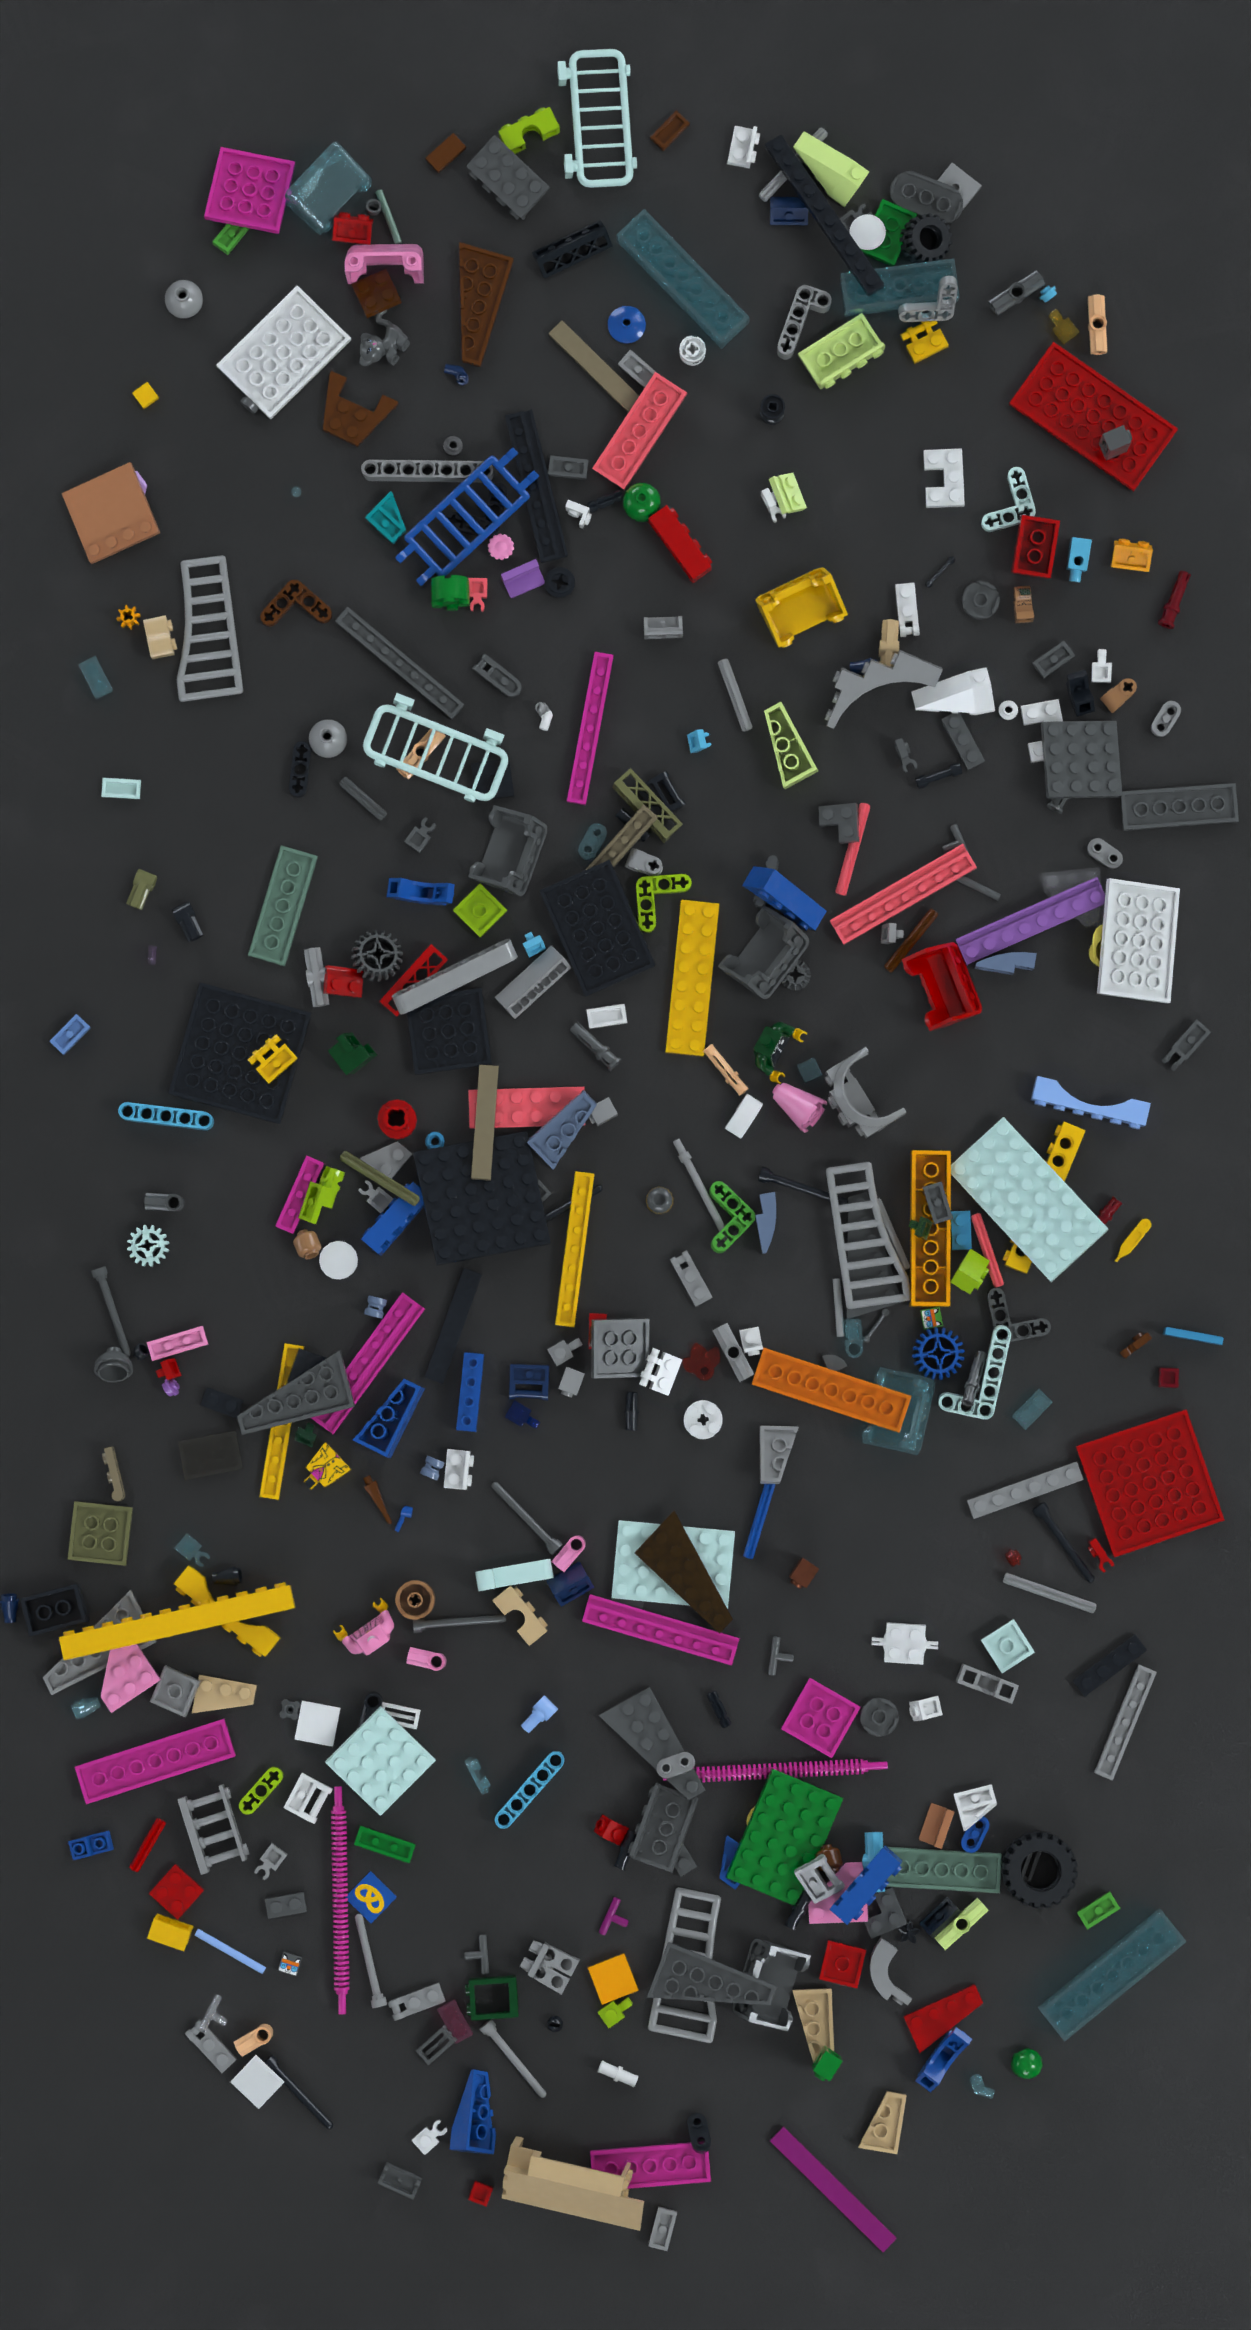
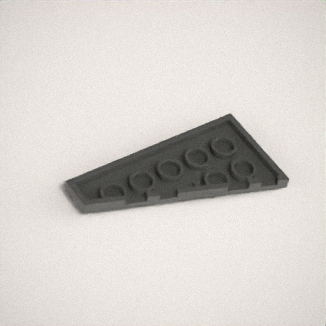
[598,1687,706,1800]

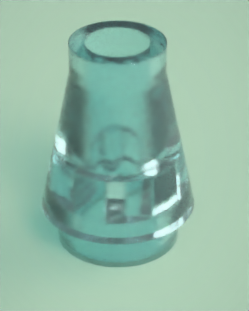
[70,1696,101,1720]

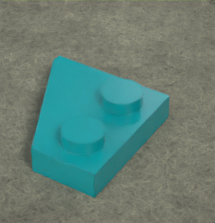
[365,491,406,545]

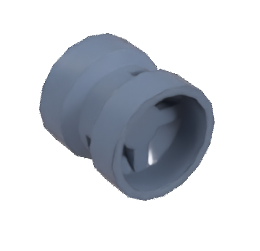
[364,1296,387,1319]
[420,1455,445,1480]

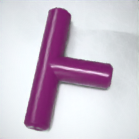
[599,1897,629,1935]

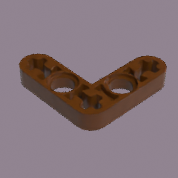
[260,580,332,627]

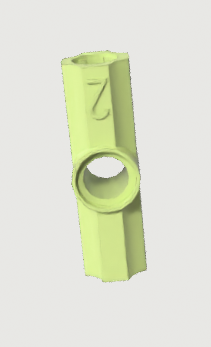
[935,1898,989,1950]

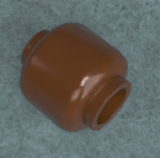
[815,1844,843,1875]

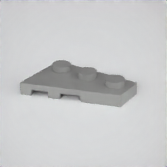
[759,1426,799,1484]

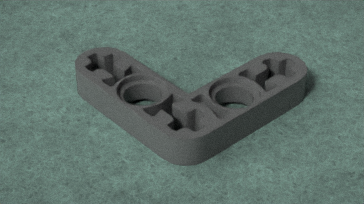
[987,1288,1051,1342]

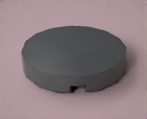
[961,581,1000,620]
[860,1697,899,1737]

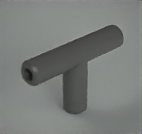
[942,824,970,855]
[768,1636,794,1676]
[464,1934,489,1975]

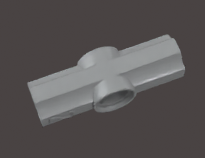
[304,947,330,1007]
[712,1323,754,1382]

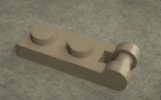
[102,1447,125,1501]

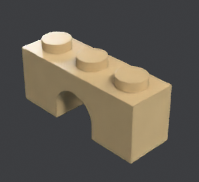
[492,1586,548,1646]

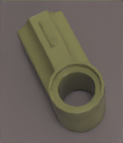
[126,869,157,910]

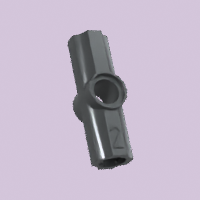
[988,271,1045,316]

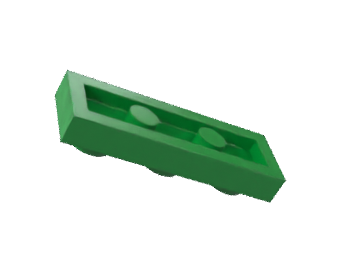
[354,1825,416,1863]

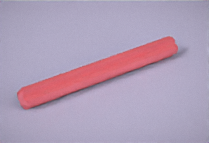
[836,803,870,896]

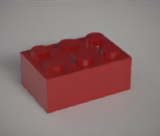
[1011,515,1060,579]

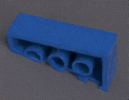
[742,866,827,931]
[361,1182,424,1256]
[353,1379,425,1458]

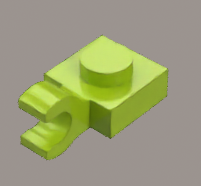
[597,1997,633,2028]

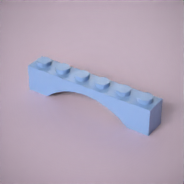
[1031,1076,1151,1129]

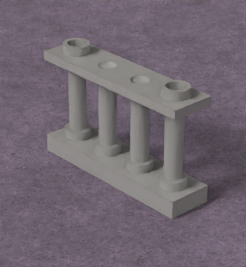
[177,1784,249,1875]

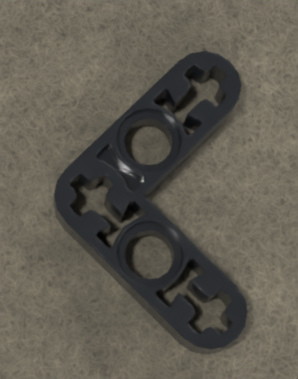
[446,483,507,538]

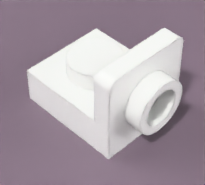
[565,500,592,529]
[739,1327,763,1356]
[909,1696,943,1721]

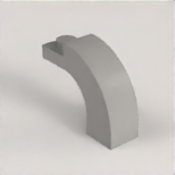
[869,1937,912,2005]

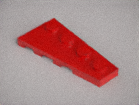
[903,1984,983,2053]

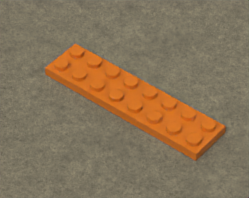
[752,1348,911,1433]

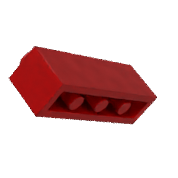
[648,505,712,583]

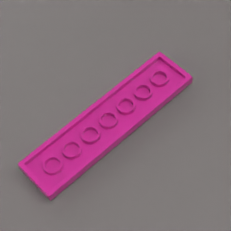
[75,1718,236,1804]

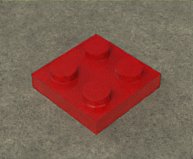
[149,1864,204,1920]
[819,1940,866,1988]

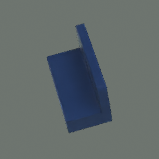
[770,197,808,225]
[546,1562,595,1607]

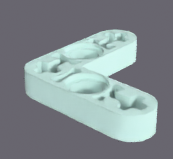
[981,467,1036,532]

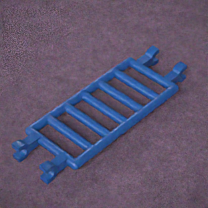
[395,448,539,586]

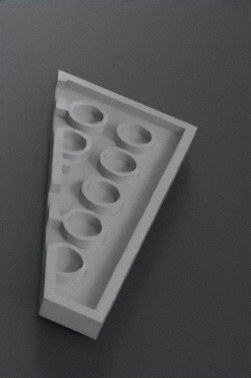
[43,1590,157,1695]

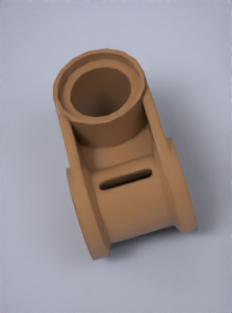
[1100,678,1137,713]

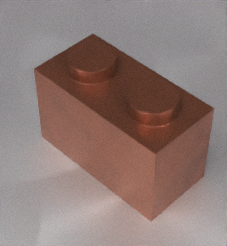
[789,1557,819,1589]

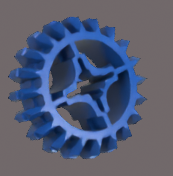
[912,1327,965,1380]

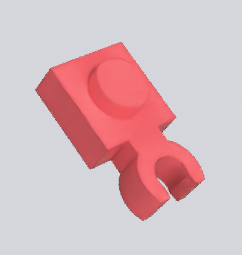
[468,578,488,612]

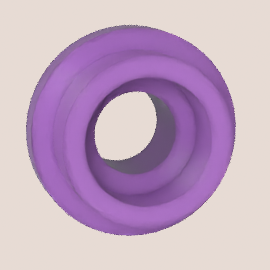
[162,1379,180,1397]

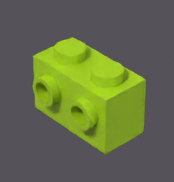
[951,1249,990,1294]

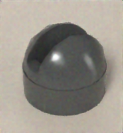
[366,199,381,216]

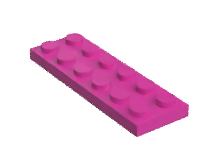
[590,2141,711,2189]

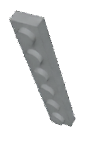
[967,1461,1083,1519]

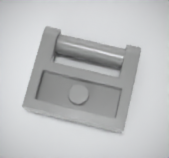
[794,1854,845,1904]

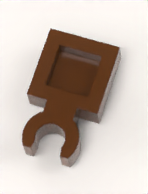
[1120,1332,1152,1358]

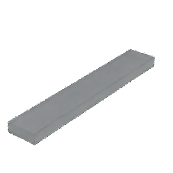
[1094,1664,1157,1781]

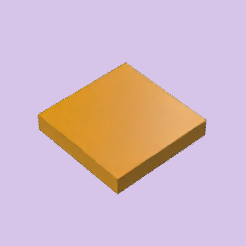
[588,1953,639,2005]

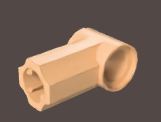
[234,2024,273,2057]

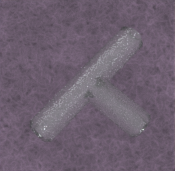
[198,1994,227,2032]

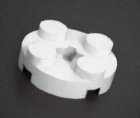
[684,1400,723,1439]

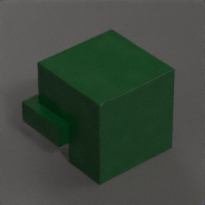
[328,1032,377,1075]

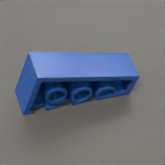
[830,1845,902,1925]

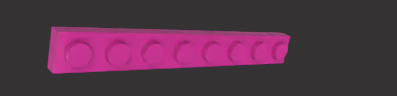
[567,652,614,806]

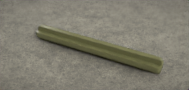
[340,1151,420,1206]

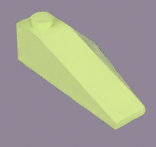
[793,132,869,207]

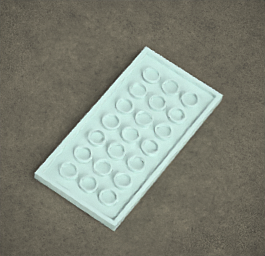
[951,1117,1109,1282]

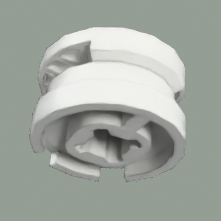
[679,336,706,366]

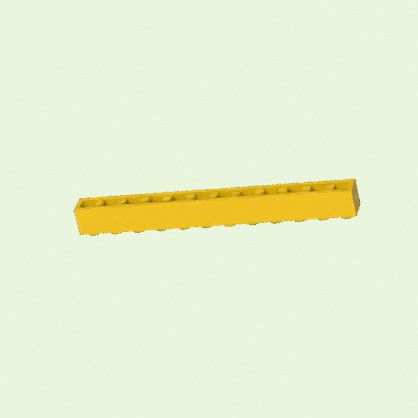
[59,1582,296,1660]

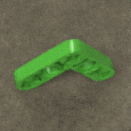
[709,1181,755,1253]

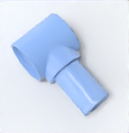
[521,1695,558,1733]

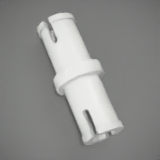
[597,2060,638,2088]

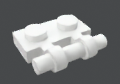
[639,1348,682,1396]

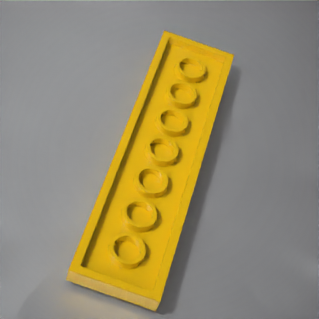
[665,900,719,1057]

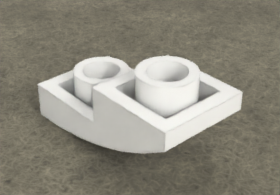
[725,1094,763,1138]

